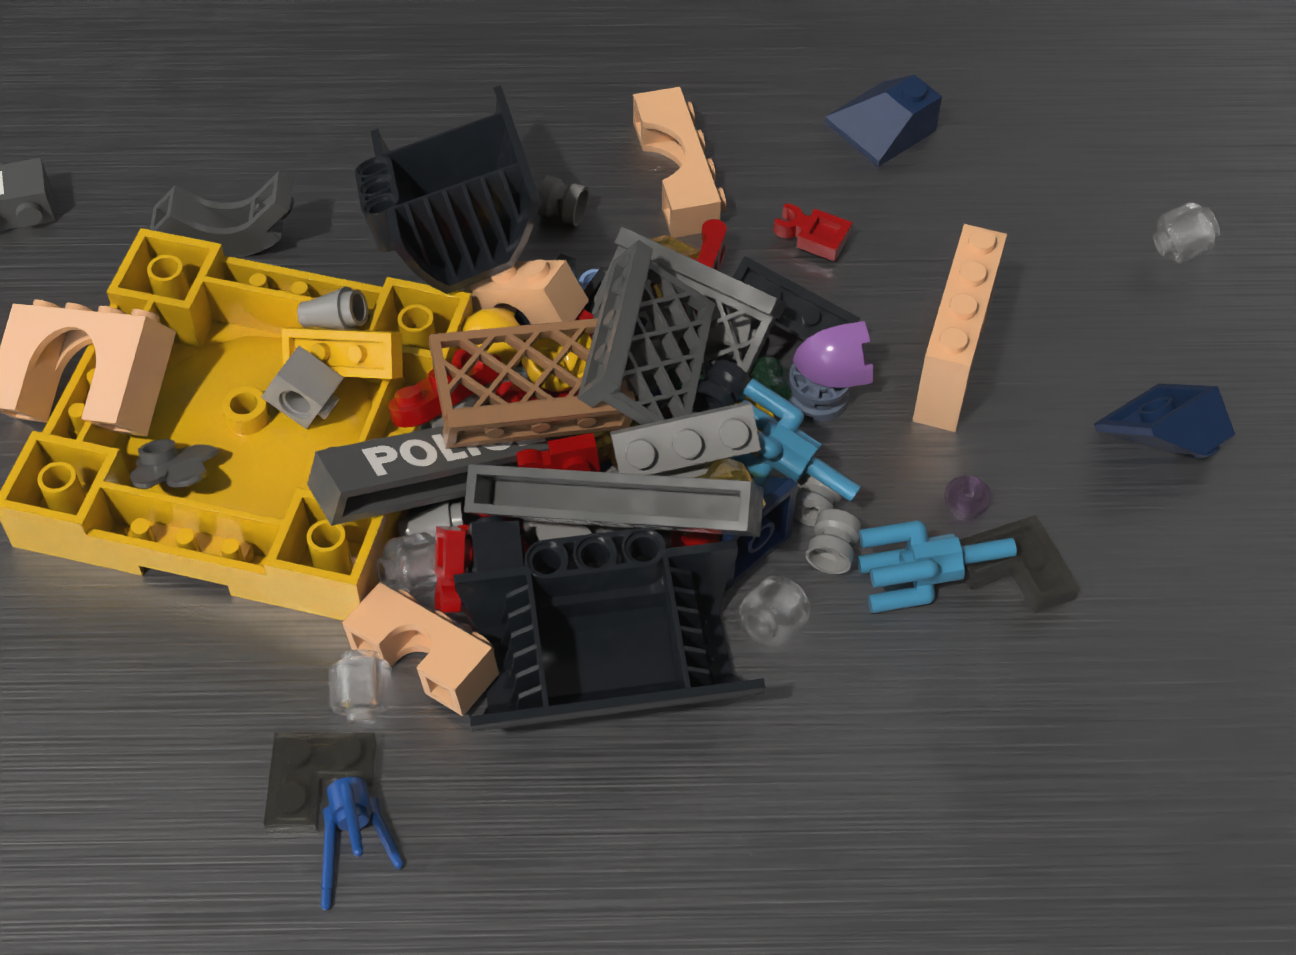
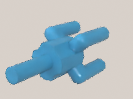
[733,378,861,502]
[857,520,1017,613]

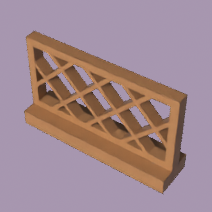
[429,318,635,449]

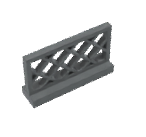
[588,227,787,382]
[577,240,715,425]

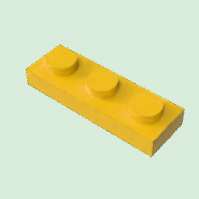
[282,327,403,379]

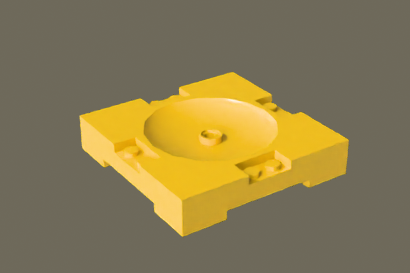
[0,228,473,621]

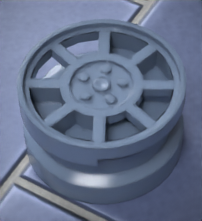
[788,363,851,422]

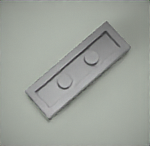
[610,401,761,475]

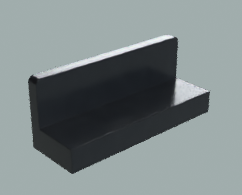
[732,256,860,341]

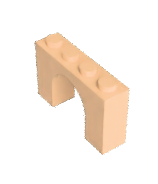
[912,224,1007,432]
[0,299,176,437]

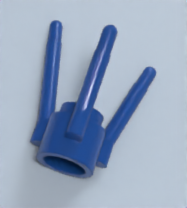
[321,777,404,910]

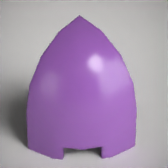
[792,321,873,388]

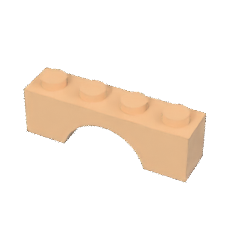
[633,87,726,238]

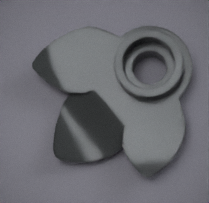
[130,439,219,489]

